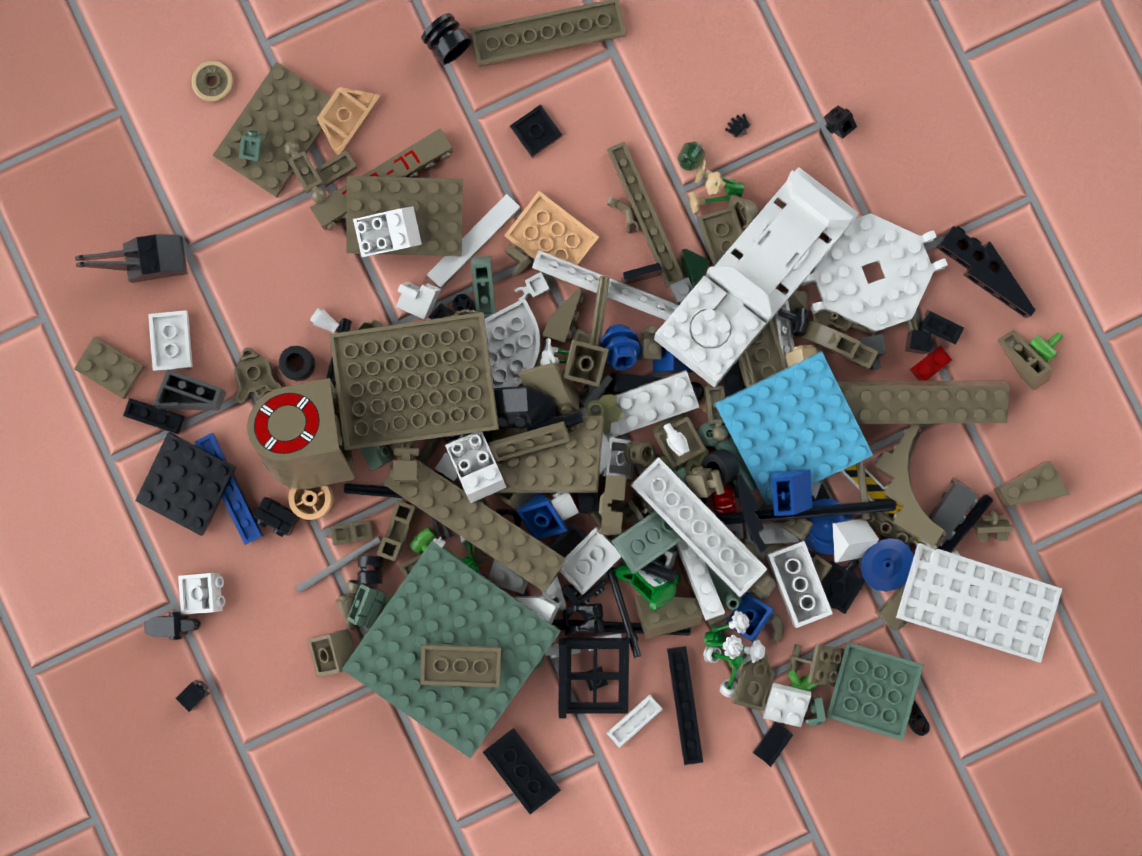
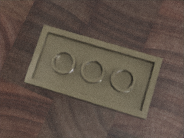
[420,644,501,687]

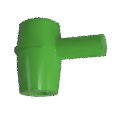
[1028,332,1063,362]
[409,526,437,554]
[788,671,818,691]

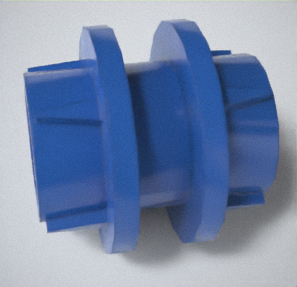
[600,324,641,370]

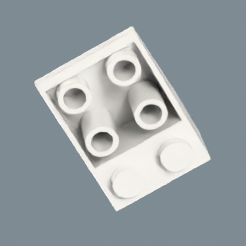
[353,206,422,257]
[445,432,507,503]

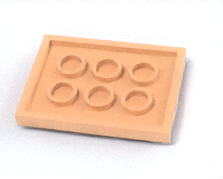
[504,191,599,283]

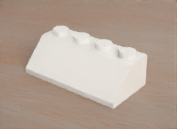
[765,541,833,628]

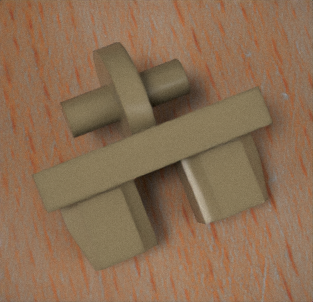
[622,495,654,525]
[973,510,1013,542]

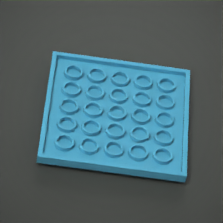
[715,351,873,505]

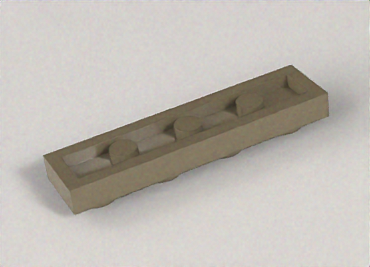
[490,421,570,462]

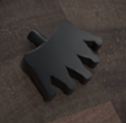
[725,114,750,137]

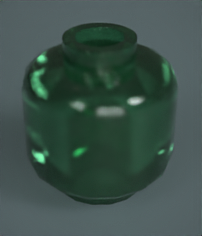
[678,142,705,171]

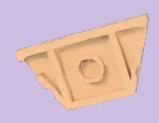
[317,87,380,155]

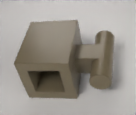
[637,326,662,361]
[390,448,420,483]
[685,466,724,498]

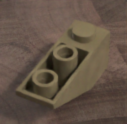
[543,287,585,345]

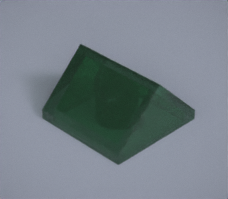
[680,249,710,288]

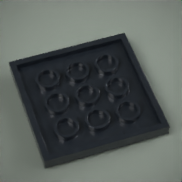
[135,432,237,536]

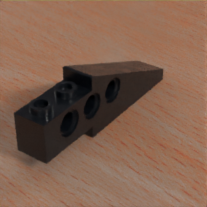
[936,226,1035,318]

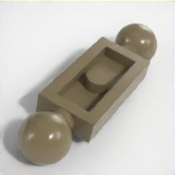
[284,141,327,203]
[704,381,728,441]

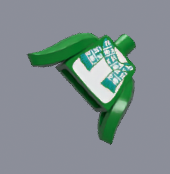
[615,565,681,612]

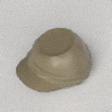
[728,195,759,229]

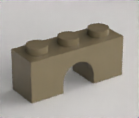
[377,500,418,562]

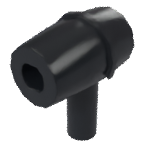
[778,308,809,337]

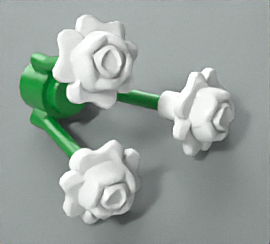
[704,611,765,663]

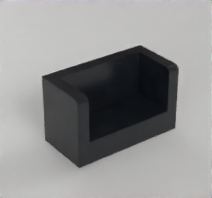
[549,523,587,558]

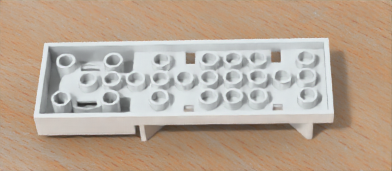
[654,167,859,388]

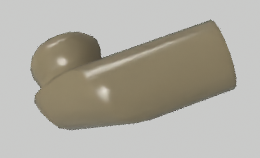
[767,614,784,642]

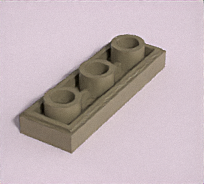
[856,512,914,546]

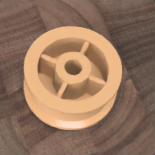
[288,485,334,520]

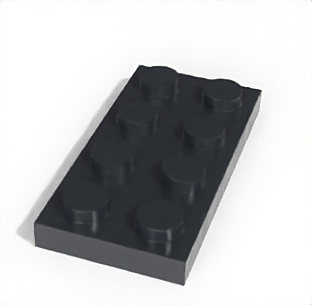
[483,728,561,814]

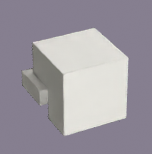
[396,282,441,319]

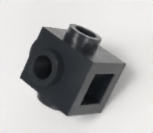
[824,105,857,139]

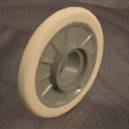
[192,61,233,102]

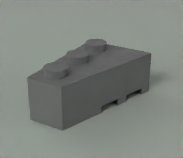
[153,369,226,411]
[929,477,978,543]

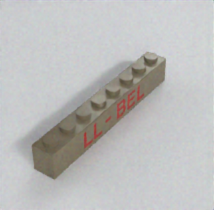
[310,128,454,230]

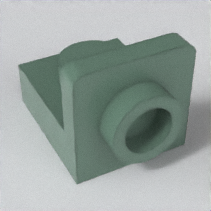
[239,130,265,162]
[804,696,826,726]

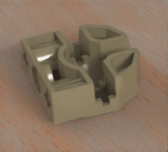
[597,475,626,535]

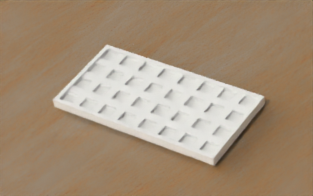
[896,543,1062,663]

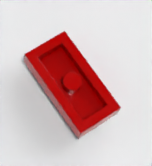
[910,345,953,381]

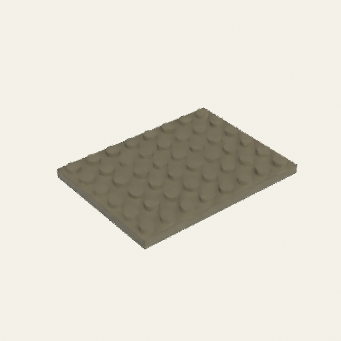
[329,312,499,450]

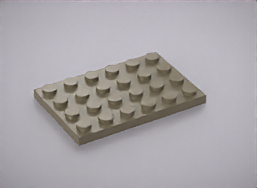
[213,62,331,198]
[346,176,463,256]
[489,416,604,493]

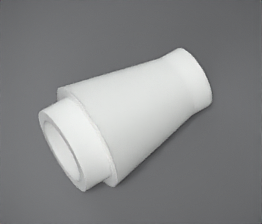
[310,308,339,333]

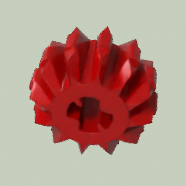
[712,483,736,514]

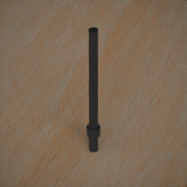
[607,566,641,658]

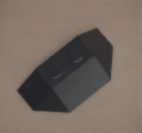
[494,386,557,429]

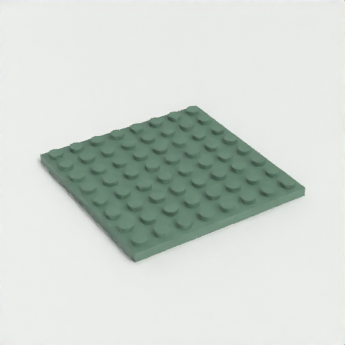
[342,541,561,759]

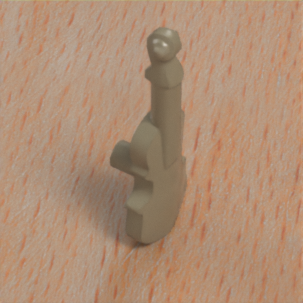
[812,310,879,336]

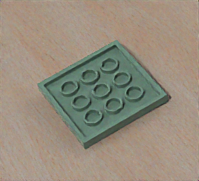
[827,642,923,741]

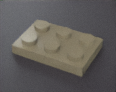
[74,337,145,399]

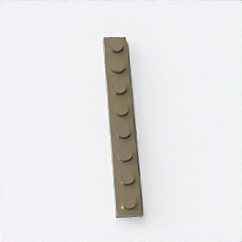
[607,141,685,288]

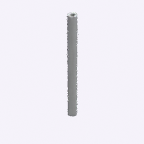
[296,536,382,593]

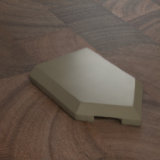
[732,652,775,711]

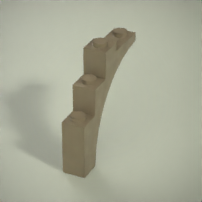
[875,424,946,551]

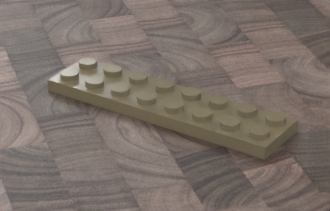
[470,0,626,67]

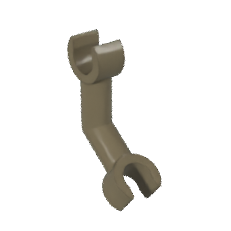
[607,197,639,233]

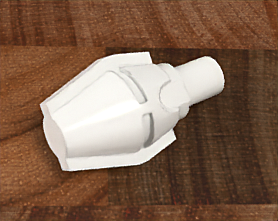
[663,423,690,457]

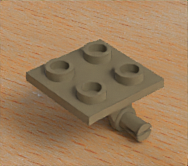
[789,644,842,687]

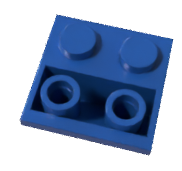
[771,469,813,516]

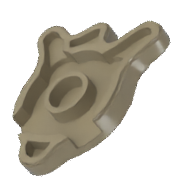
[234,348,283,404]

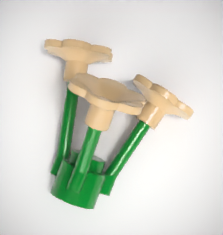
[690,160,744,215]

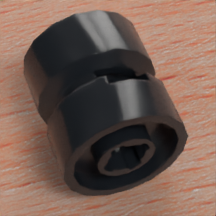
[357,555,383,584]

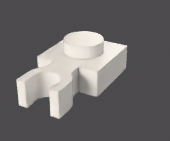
[515,272,551,300]

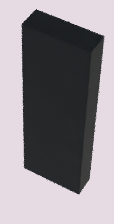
[123,398,185,434]

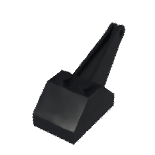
[75,234,188,283]

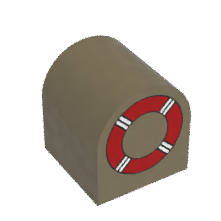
[247,378,355,489]

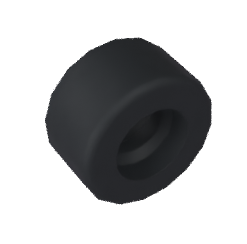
[278,345,315,381]
[701,449,739,486]

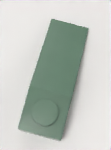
[471,256,496,318]

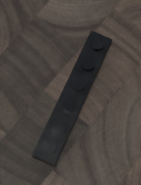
[667,646,703,765]

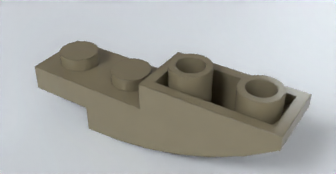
[800,320,878,370]

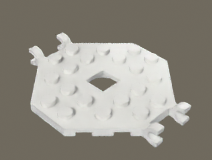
[801,214,948,333]

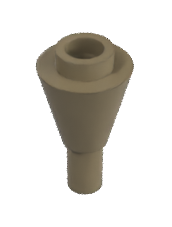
[335,593,355,630]

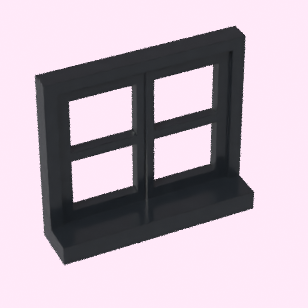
[558,638,629,718]

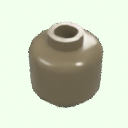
[749,570,777,600]

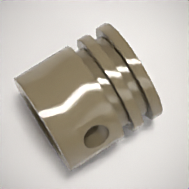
[623,441,656,466]

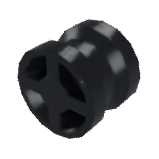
[453,294,473,311]

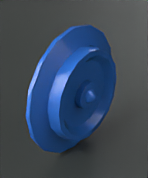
[804,498,853,554]
[861,538,914,592]

